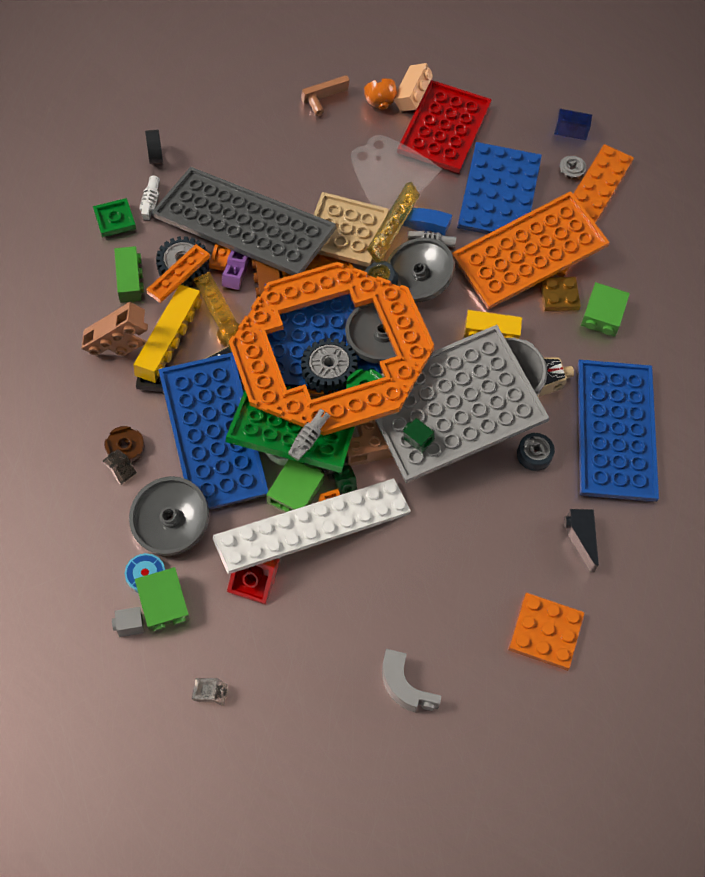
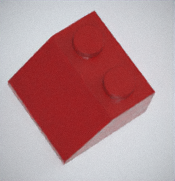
[227,558,280,604]

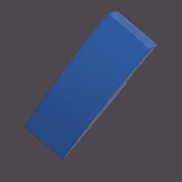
[396,208,452,236]

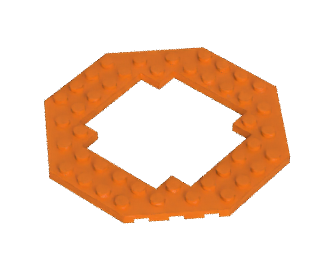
[229,262,434,435]

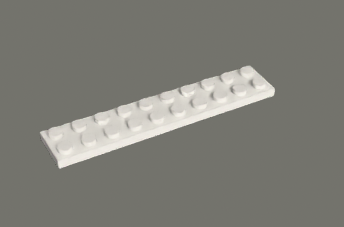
[213,478,411,574]

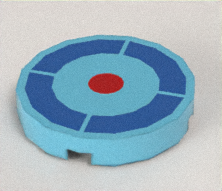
[124,553,165,593]

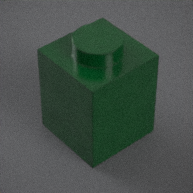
[403,418,435,453]

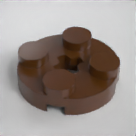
[104,426,144,464]

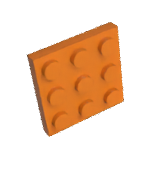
[508,593,585,671]

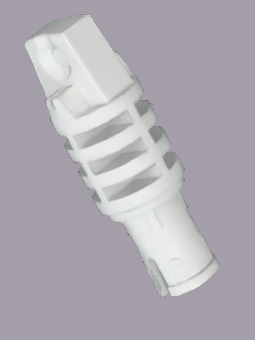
[140,176,160,220]

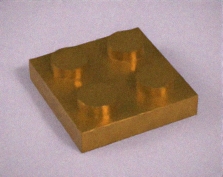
[540,277,581,311]

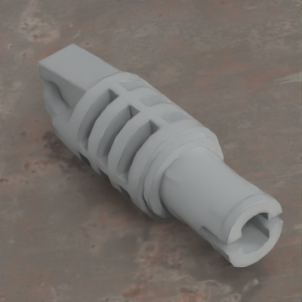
[407,231,456,248]
[288,409,330,461]

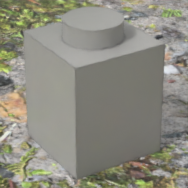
[112,607,144,637]

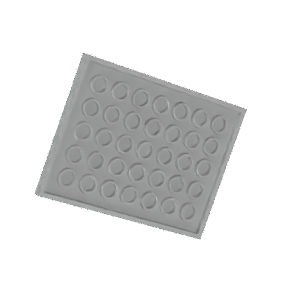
[375,325,549,483]

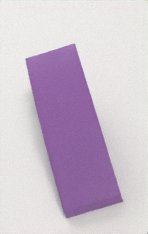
[222,250,250,290]

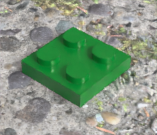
[93,198,136,237]

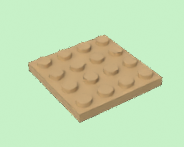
[314,192,389,267]

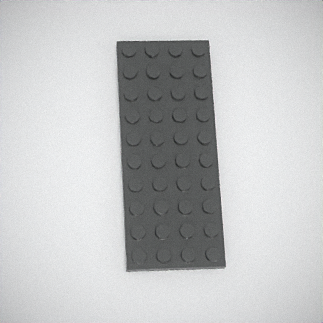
[151,167,337,275]

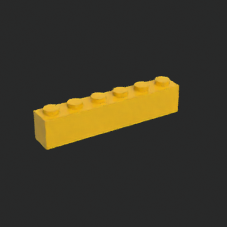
[133,285,202,383]

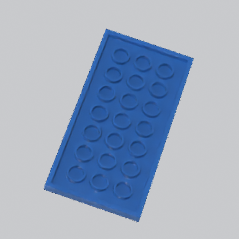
[158,353,268,510]
[577,359,659,502]

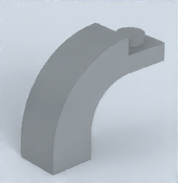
[382,649,441,712]

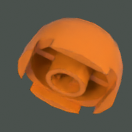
[364,78,397,110]

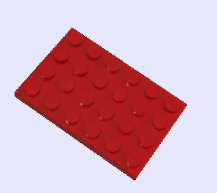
[397,80,492,174]

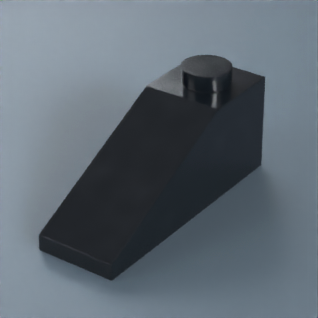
[564,509,599,572]

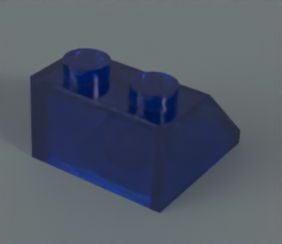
[554,108,592,140]

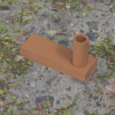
[301,75,350,116]

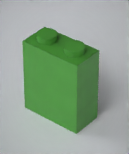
[581,282,630,336]
[266,459,324,512]
[135,567,189,631]

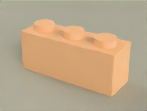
[394,63,433,111]

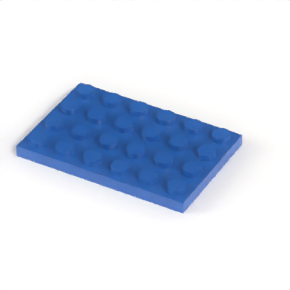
[457,142,542,234]

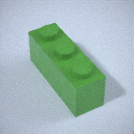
[114,246,145,303]

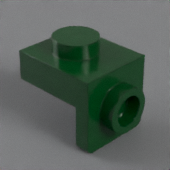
[332,465,357,495]

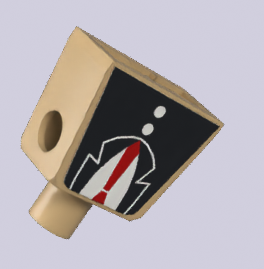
[537,357,574,397]

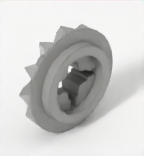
[559,156,587,179]

